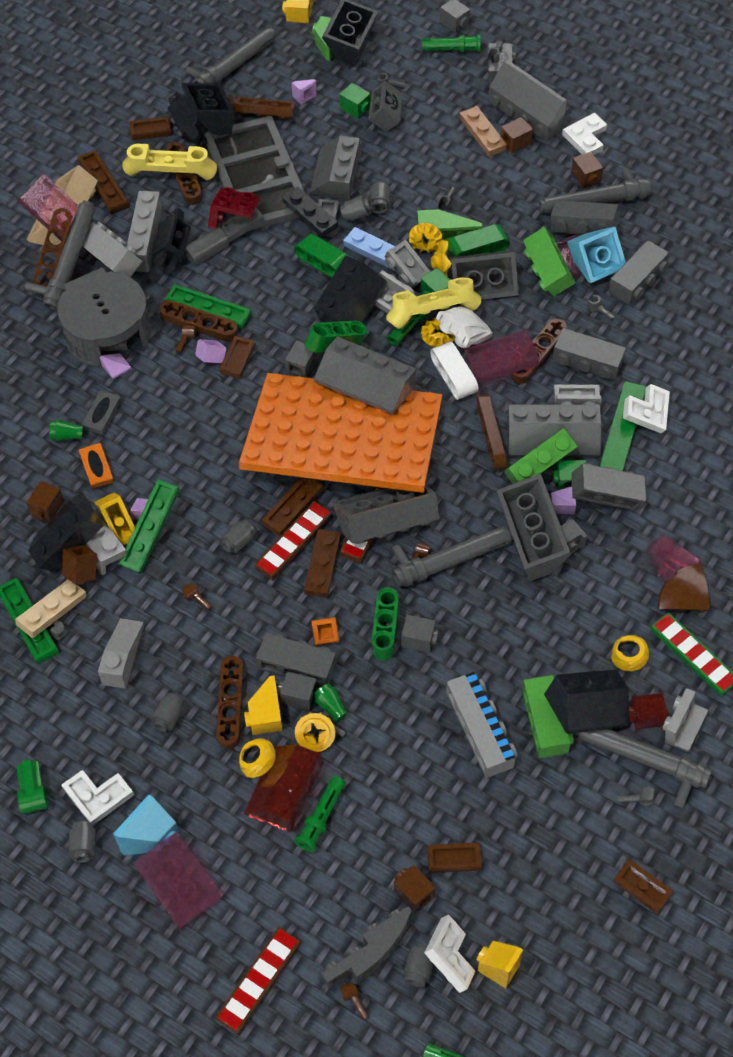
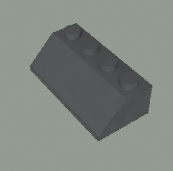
[489,60,566,141]
[314,337,416,415]
[507,404,601,458]
[497,473,571,581]
[332,485,439,544]

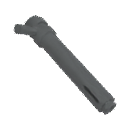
[185,28,276,84]
[539,168,651,214]
[25,200,95,311]
[392,526,514,587]
[575,729,712,810]

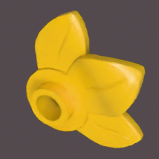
[431,240,451,277]

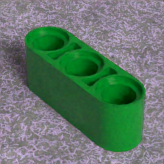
[447,224,510,257]
[294,234,348,278]
[304,321,367,353]
[372,588,399,661]

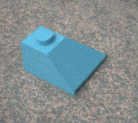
[567,226,626,283]
[113,794,179,855]

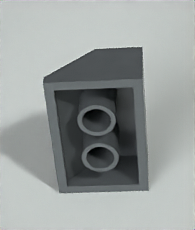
[310,136,360,200]
[448,250,519,300]

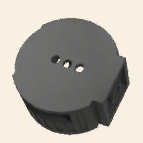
[57,267,151,367]

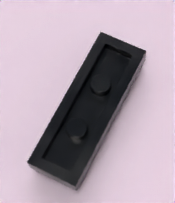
[282,187,338,238]

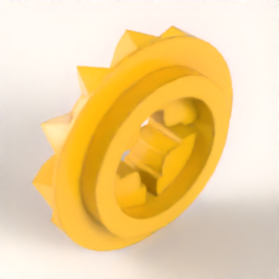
[409,223,443,253]
[421,317,456,347]
[295,712,335,752]

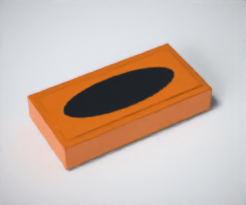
[79,443,114,489]

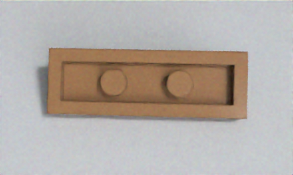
[460,106,507,157]

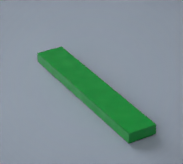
[600,381,647,471]

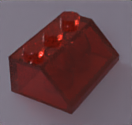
[244,745,322,833]

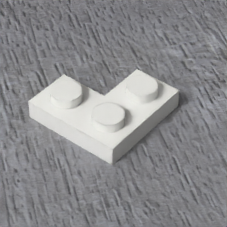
[562,113,607,155]
[623,384,670,433]
[61,770,134,825]
[424,914,475,993]

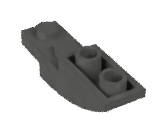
[322,906,411,990]

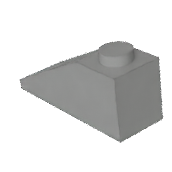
[98,618,144,689]

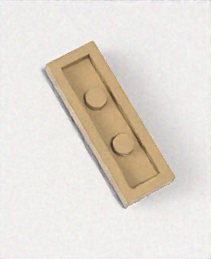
[15,580,86,638]

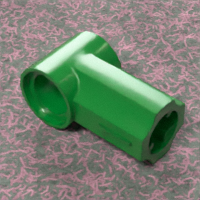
[17,760,48,814]

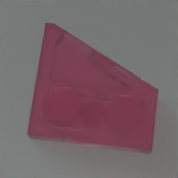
[647,533,700,582]

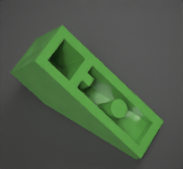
[417,209,482,243]

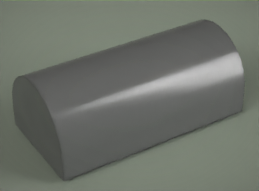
[184,227,229,266]

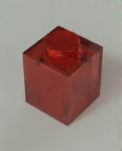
[629,693,668,730]

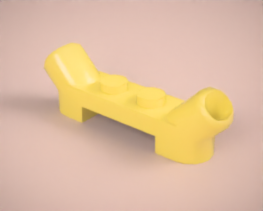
[123,144,217,180]
[386,278,481,329]

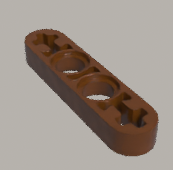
[166,142,202,205]
[34,208,72,287]
[160,300,238,342]
[511,319,567,384]
[476,394,507,470]
[216,656,244,749]

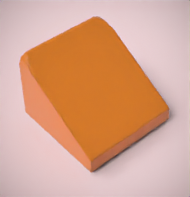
[311,617,339,645]

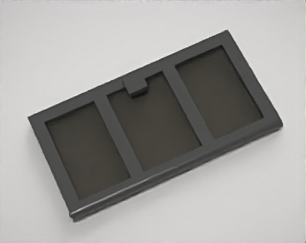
[205,115,304,231]

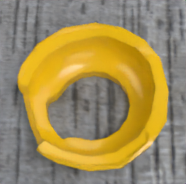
[611,635,649,671]
[239,738,276,778]

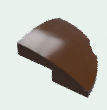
[657,564,710,611]

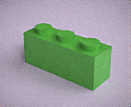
[523,227,576,296]
[504,428,578,484]
[522,675,573,758]

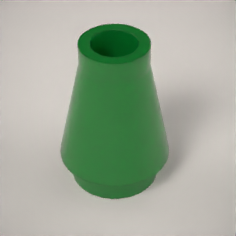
[49,419,83,441]
[313,683,347,722]

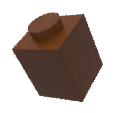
[501,117,533,153]
[571,151,603,189]
[26,481,64,522]
[62,545,97,585]
[394,865,435,913]

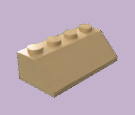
[26,165,98,245]

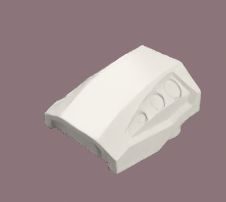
[436,306,493,348]

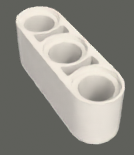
[430,342,479,400]

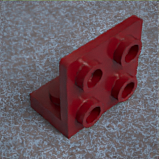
[208,187,260,229]

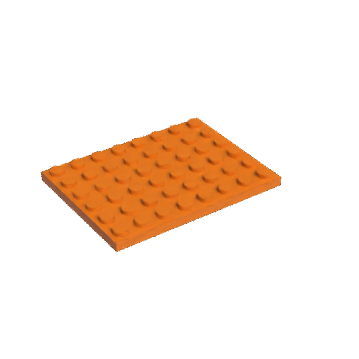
[239,373,442,493]

